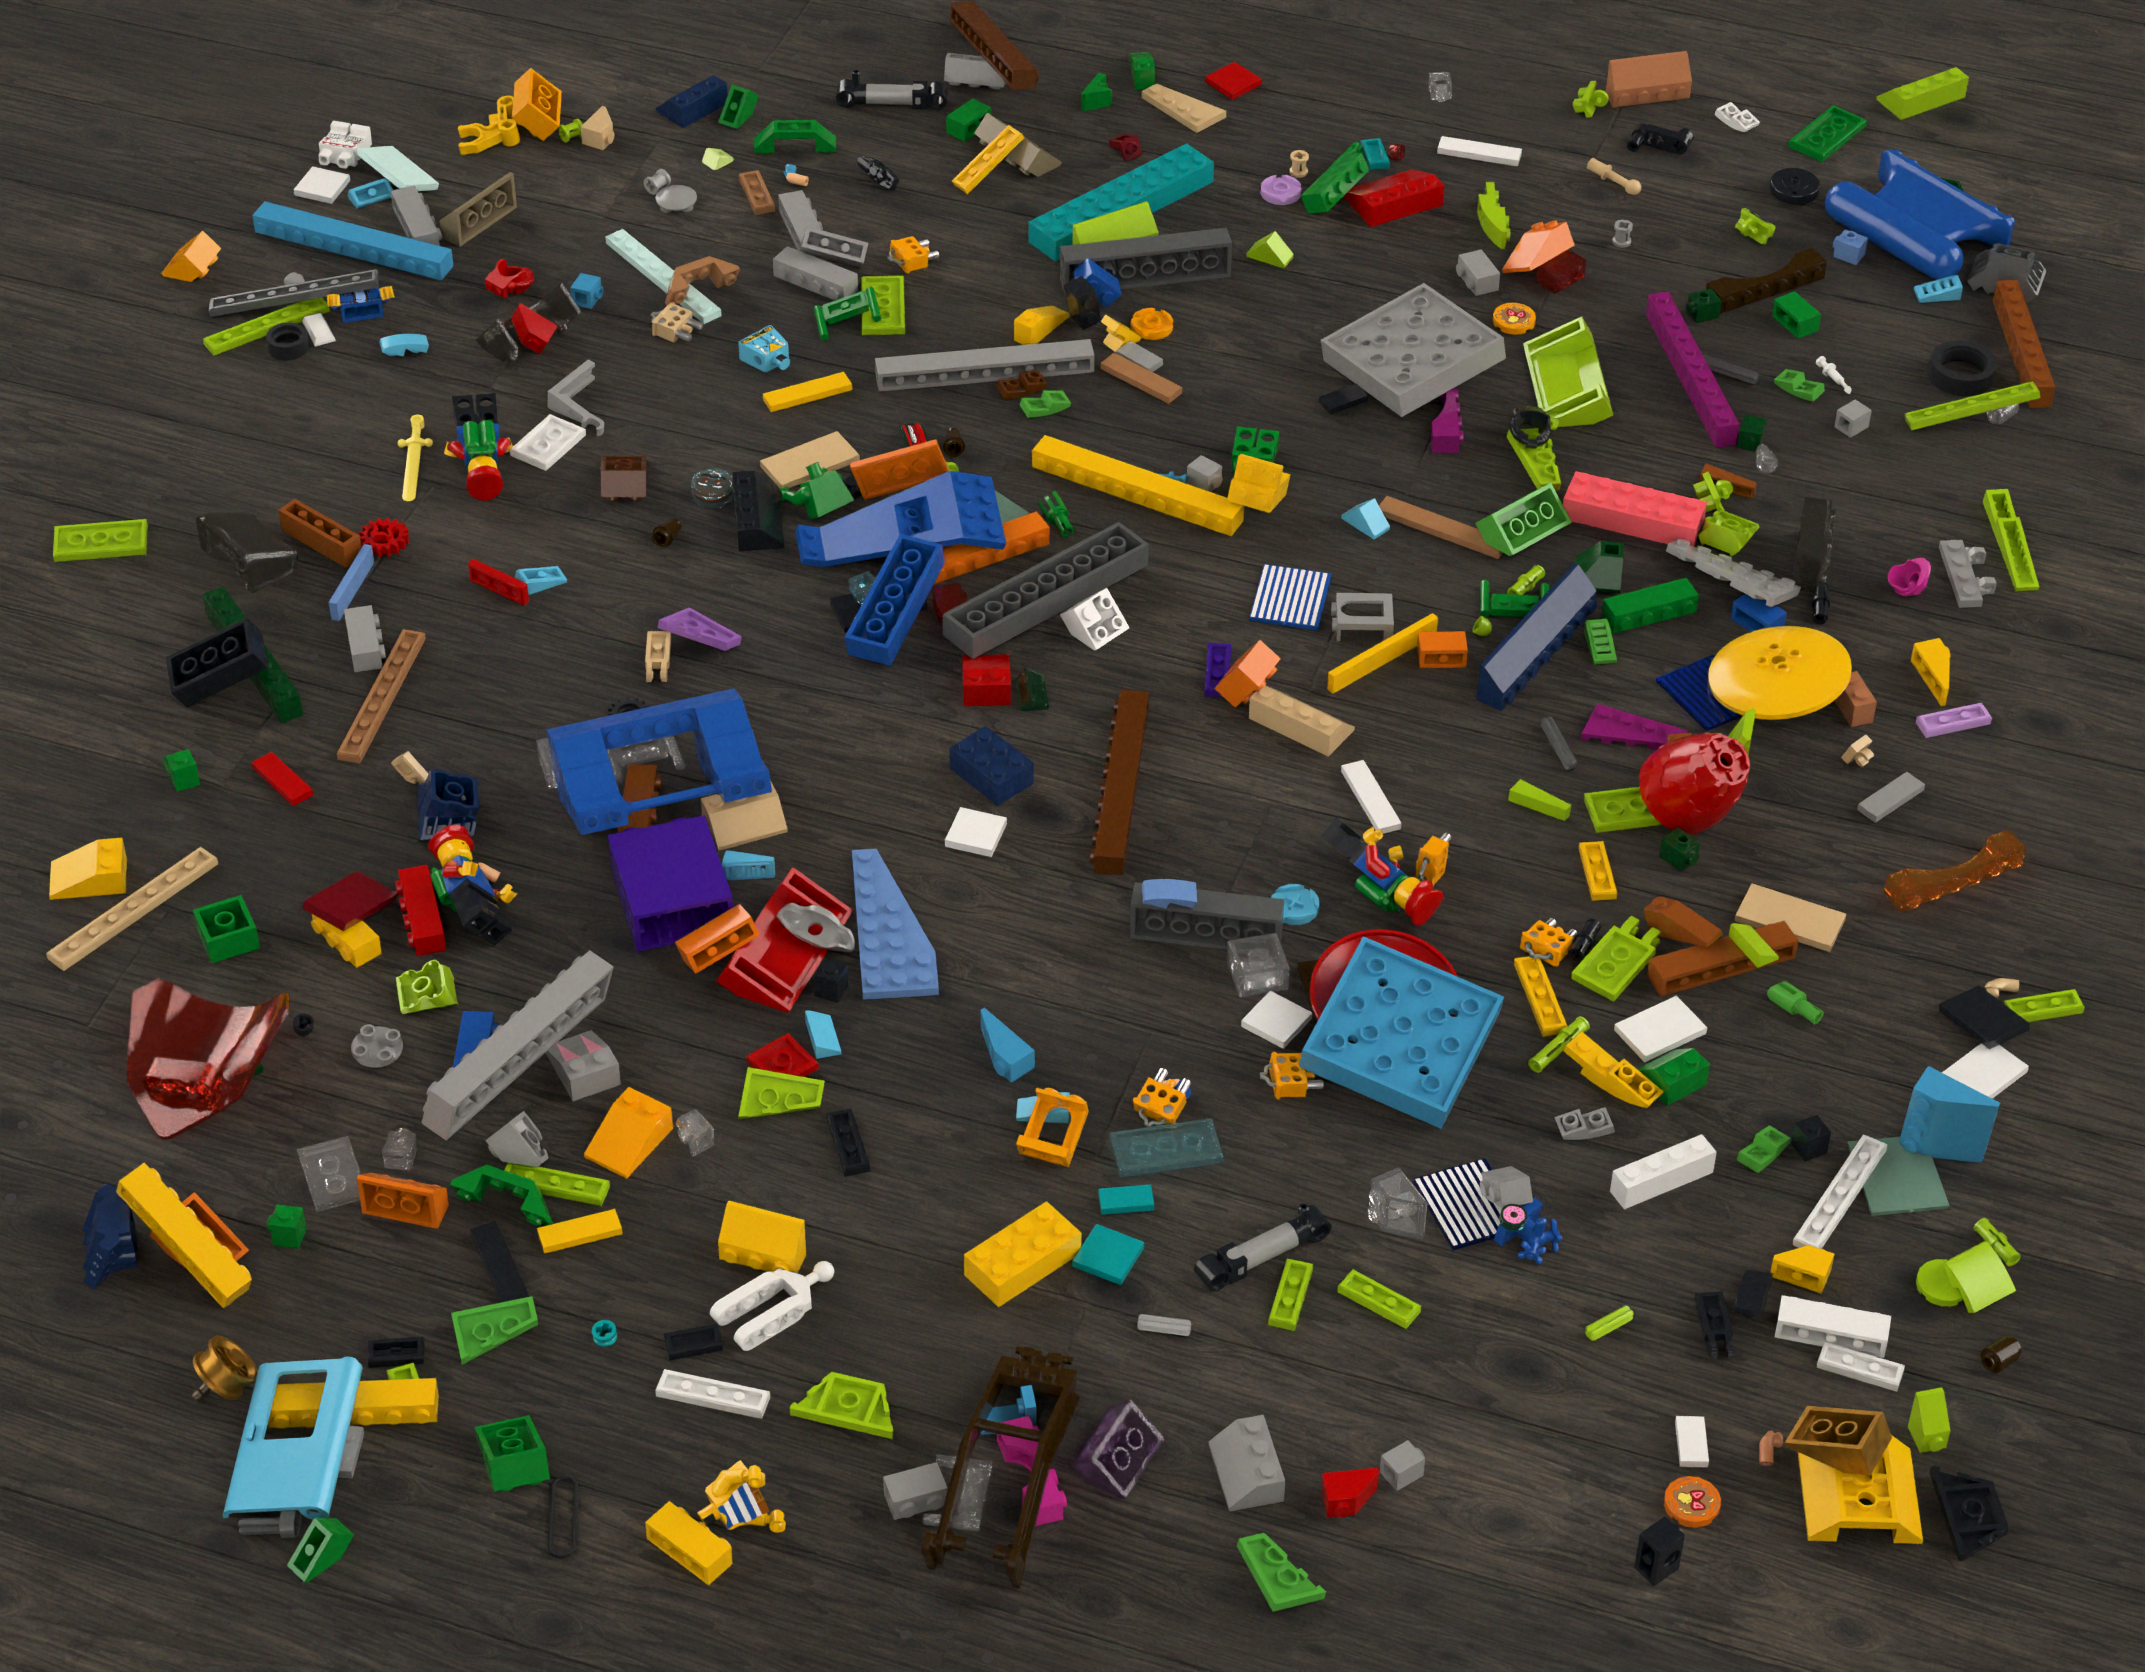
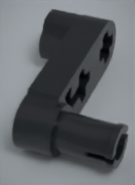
[1627,123,1694,154]

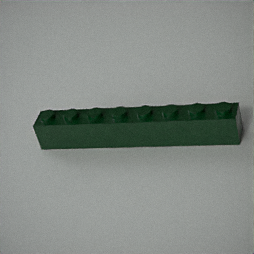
[202,586,303,724]

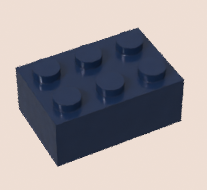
[949,726,1034,806]

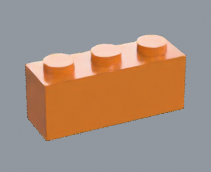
[675,904,760,974]

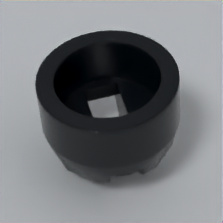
[293,1014,314,1036]

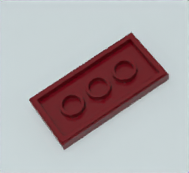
[302,871,398,931]

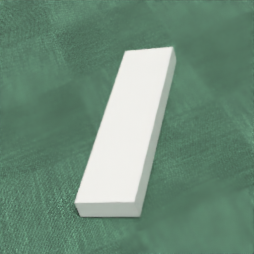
[1437,136,1522,166]
[1341,760,1401,834]
[656,1369,770,1419]

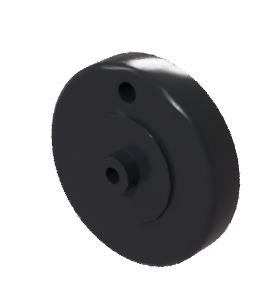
[1769,168,1820,204]

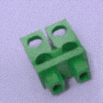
[1231,426,1280,474]

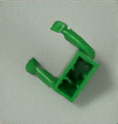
[778,462,854,519]

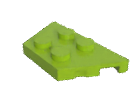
[790,1372,893,1439]

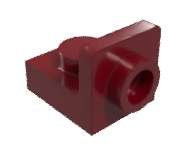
[1108,133,1142,161]

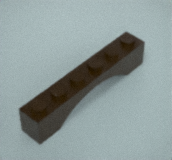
[1706,248,1827,313]

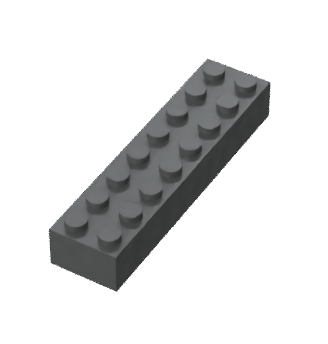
[1060,228,1232,296]

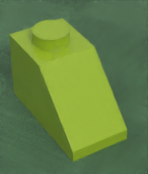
[1908,1387,1950,1453]

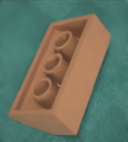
[1606,51,1692,108]

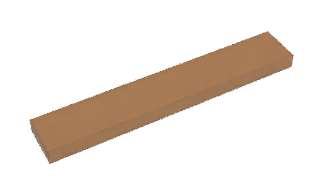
[1379,496,1503,559]

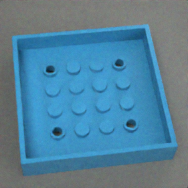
[1299,936,1504,1129]

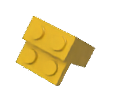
[1227,454,1291,513]

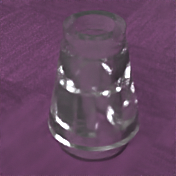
[1756,445,1778,474]

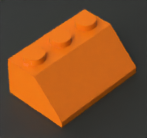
[357,1173,449,1229]

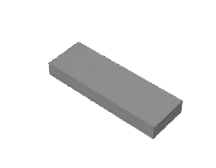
[1857,772,1925,823]

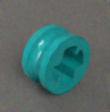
[592,1320,617,1346]

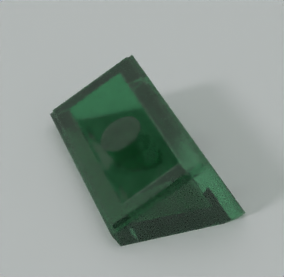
[1016,668,1049,711]

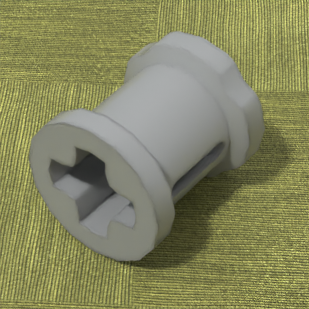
[643,169,671,195]
[1612,220,1633,248]

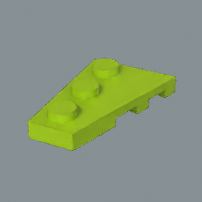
[738,1067,825,1120]

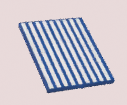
[1249,564,1332,631]

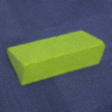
[1729,923,1779,968]

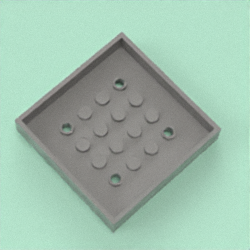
[1321,283,1506,417]

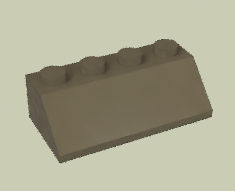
[974,113,1062,177]
[439,172,517,247]

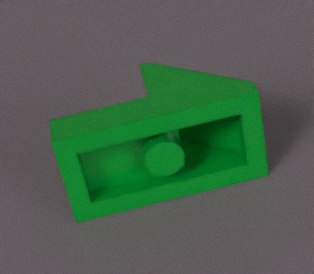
[1081,73,1112,111]

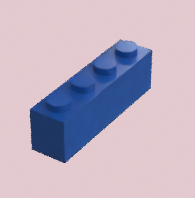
[453,1011,499,1068]

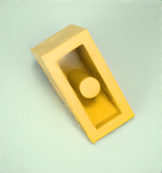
[1770,1245,1834,1294]

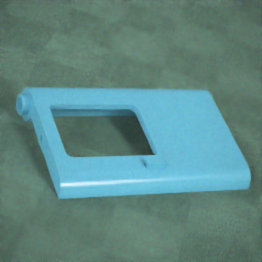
[223,1357,363,1520]

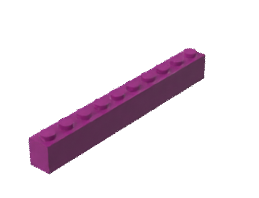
[1646,292,1739,448]

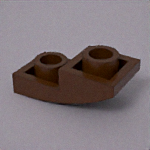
[996,370,1048,400]

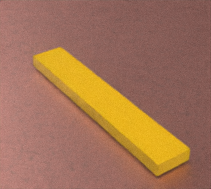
[1327,613,1438,694]

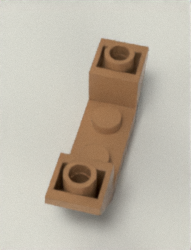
[665,256,740,305]

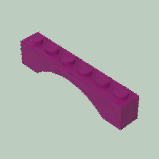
[1431,386,1464,453]

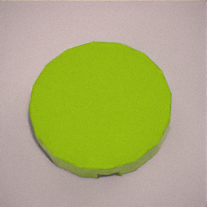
[1916,1259,1964,1307]

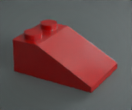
[962,654,1011,706]

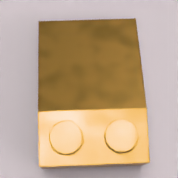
[1785,1406,1892,1475]

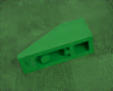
[1129,52,1155,90]

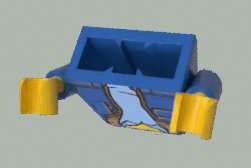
[327,286,395,323]

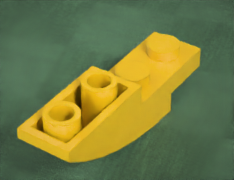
[1564,1032,1664,1108]

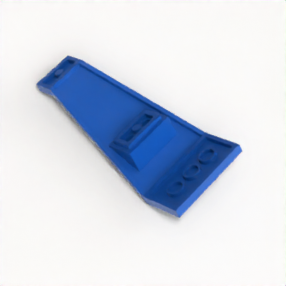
[795,471,1006,567]

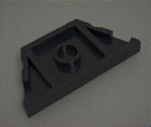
[1930,1466,2009,1561]

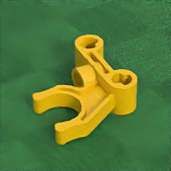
[458,96,520,155]

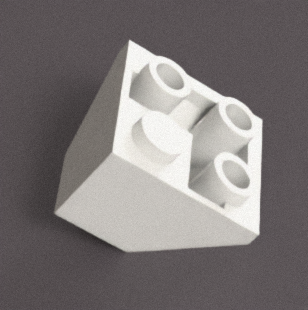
[1060,588,1129,650]

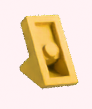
[1101,314,1142,352]

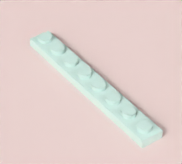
[605,229,721,324]

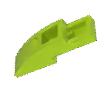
[1477,182,1510,249]

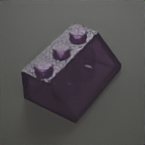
[1070,1399,1165,1499]

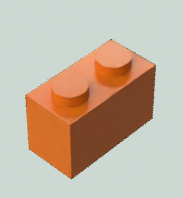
[1417,631,1468,668]

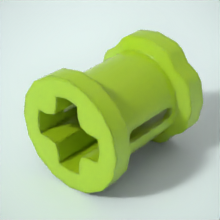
[558,119,583,143]

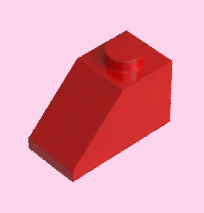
[511,303,557,354]
[1321,1467,1379,1518]

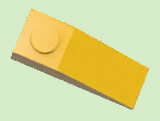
[1014,306,1070,345]
[1911,638,1950,706]

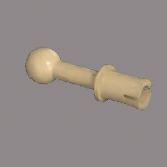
[1587,158,1641,195]

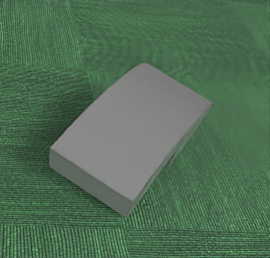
[1555,1107,1615,1140]

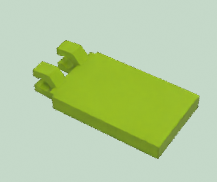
[1571,916,1661,1002]

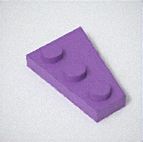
[658,607,742,651]

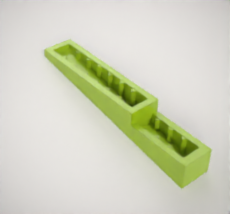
[1983,489,2039,591]

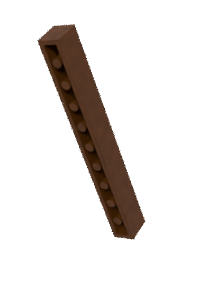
[950,1,1039,90]
[1090,689,1149,875]

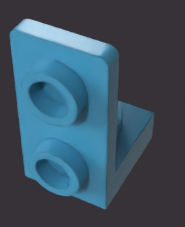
[981,1385,1036,1435]

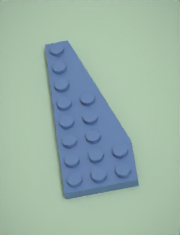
[852,849,939,1000]

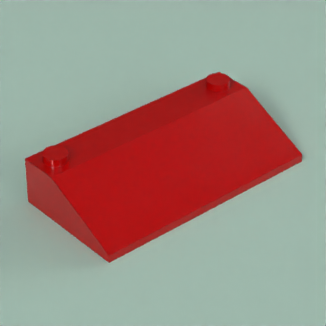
[716,867,853,1013]

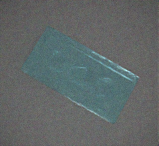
[1109,1118,1223,1178]

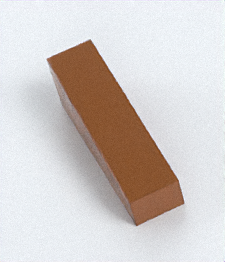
[1699,463,1757,499]

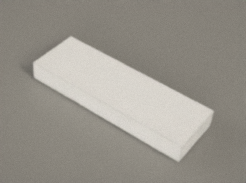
[1816,1341,1905,1392]

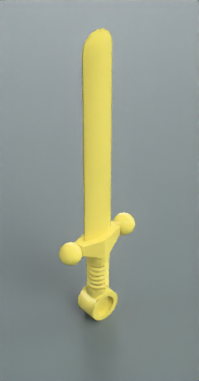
[397,415,433,501]

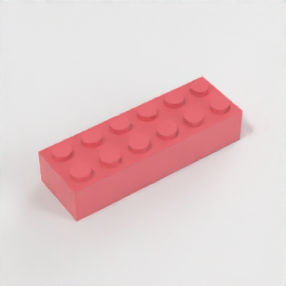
[1563,471,1707,547]

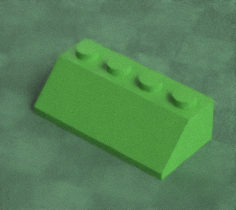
[1475,483,1572,556]

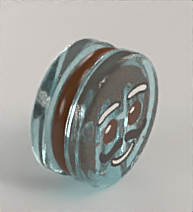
[691,468,734,508]

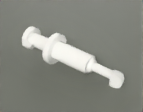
[1816,356,1852,394]

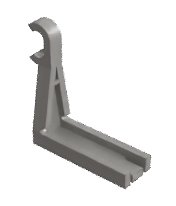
[548,359,604,437]

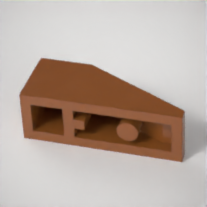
[1643,897,1723,947]

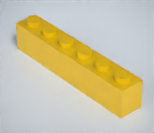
[116,1163,252,1309]
[268,1378,439,1429]

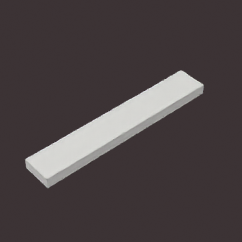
[1793,1134,1887,1249]

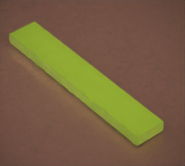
[203,298,330,356]
[1905,382,2040,430]

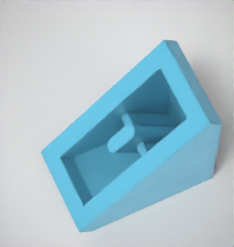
[1341,498,1390,540]

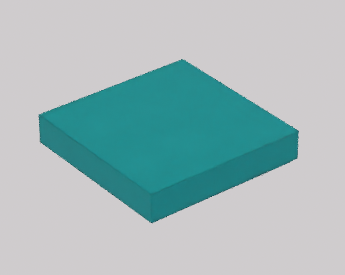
[1072,1224,1144,1285]

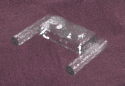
[607,735,685,784]
[923,1454,993,1532]

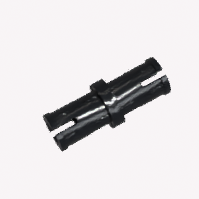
[1812,582,1830,624]
[1568,918,1601,961]

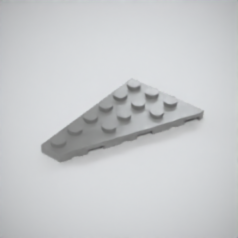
[1666,539,1801,607]

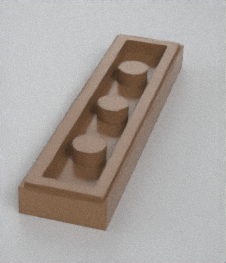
[1100,353,1182,404]

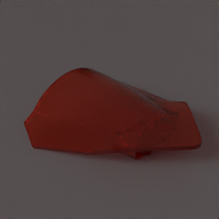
[127,979,290,1140]

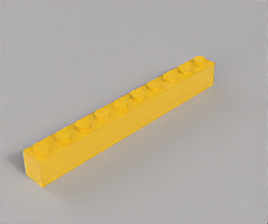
[1032,435,1244,536]

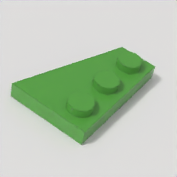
[451,1296,538,1365]
[1237,1533,1326,1612]

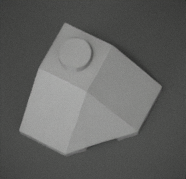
[485,1111,549,1167]

